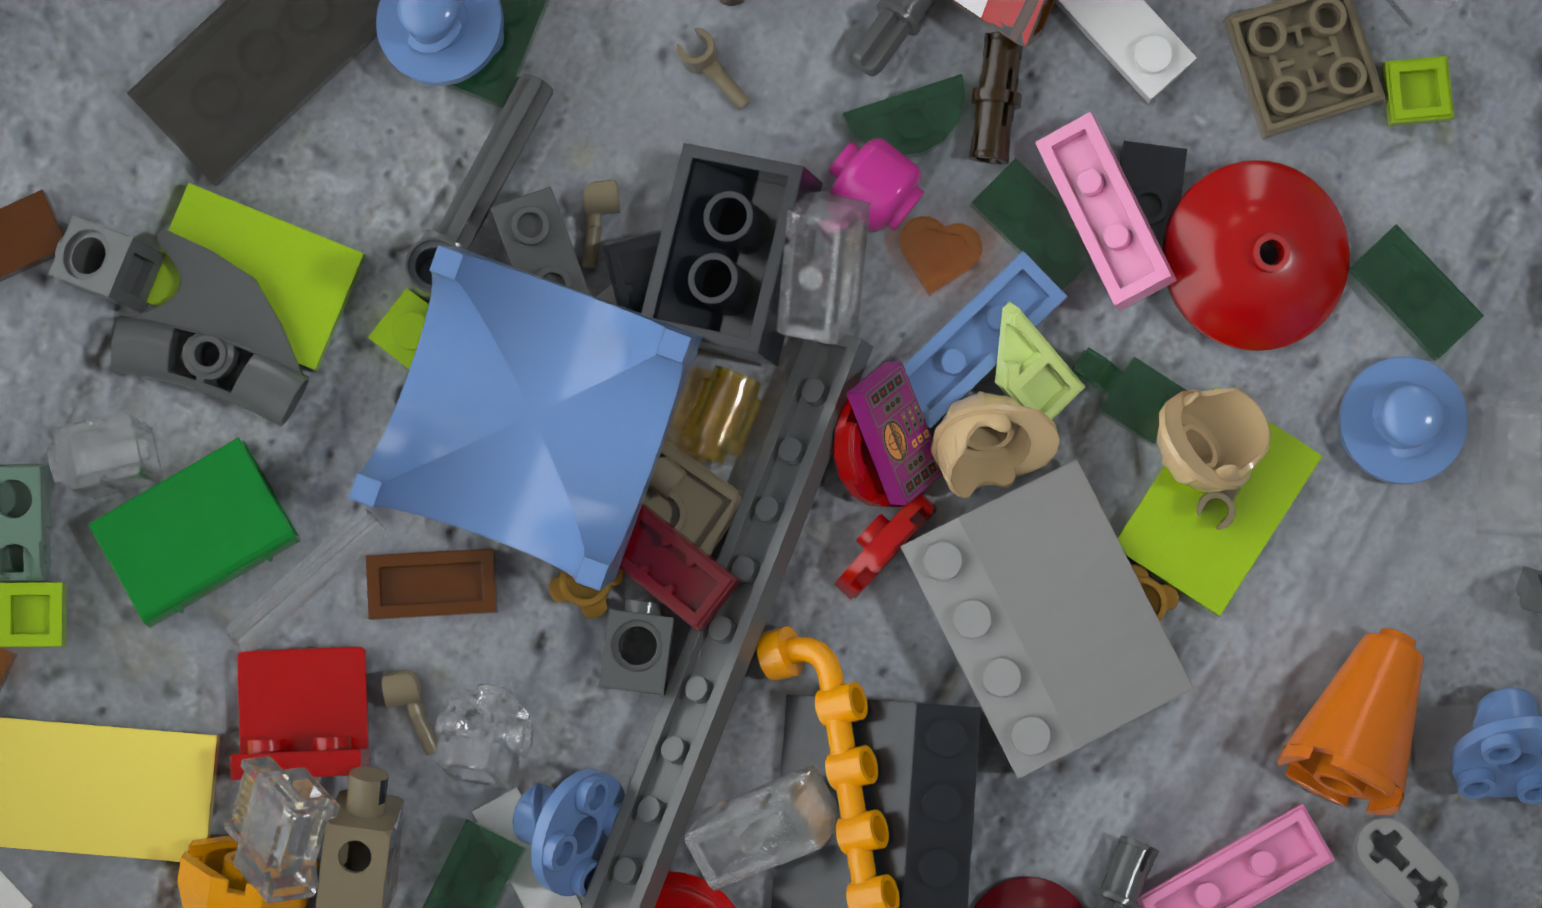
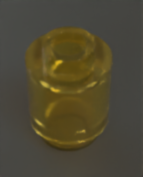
[681,365,762,465]

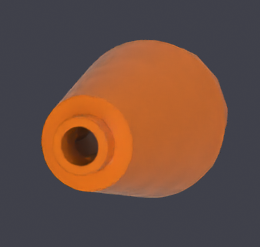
[1277,628,1424,815]

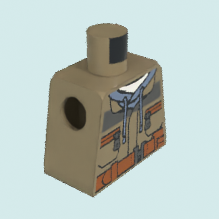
[315,766,404,908]

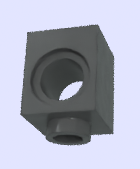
[48,216,166,313]
[599,599,675,696]

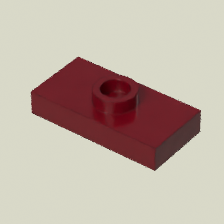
[619,502,742,632]

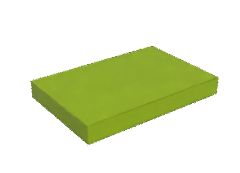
[146,183,366,372]
[1117,386,1323,617]

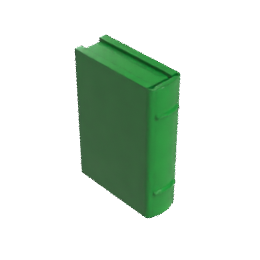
[88,438,300,628]

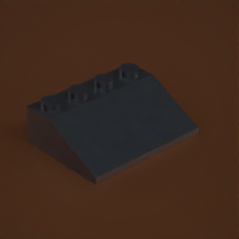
[771,694,981,908]

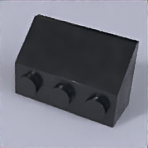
[641,143,823,366]

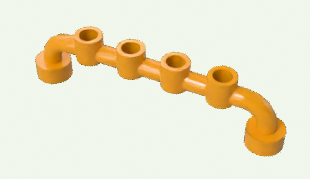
[757,626,900,908]

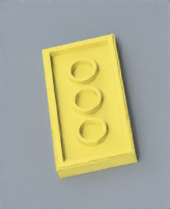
[0,717,220,862]

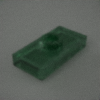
[1349,224,1484,361]

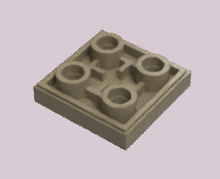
[1223,0,1385,140]

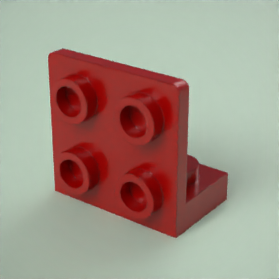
[230,646,370,780]

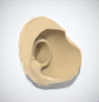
[1157,388,1271,493]
[930,391,1060,499]

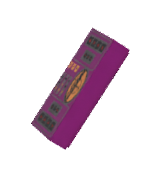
[846,362,943,505]

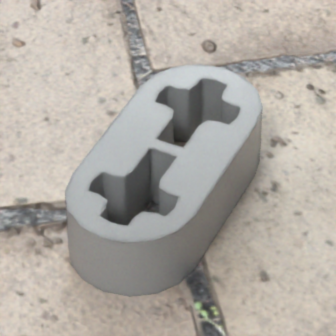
[1352,817,1460,908]

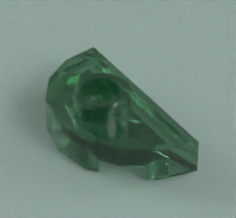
[842,74,965,158]

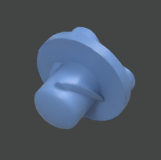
[376,0,504,87]
[1338,357,1468,484]
[1450,688,1542,804]
[512,768,625,898]

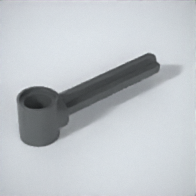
[405,73,553,304]

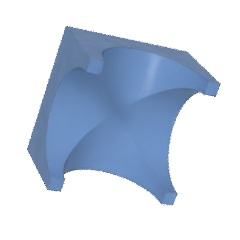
[348,245,703,591]

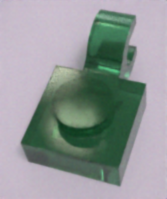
[1071,347,1186,446]

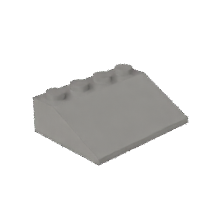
[900,460,1194,779]

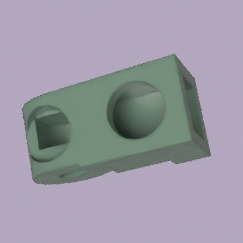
[0,463,53,583]

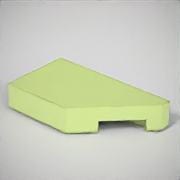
[995,302,1085,419]

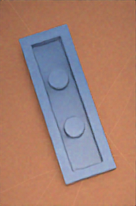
[904,251,1068,430]

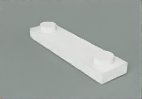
[1055,0,1197,104]

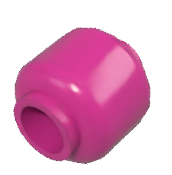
[828,138,925,232]

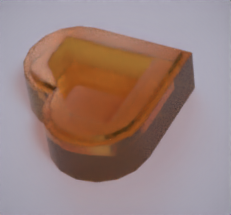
[899,216,982,296]

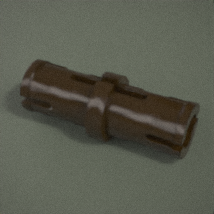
[968,32,1023,165]

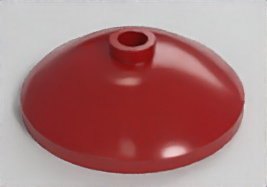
[1162,160,1350,351]

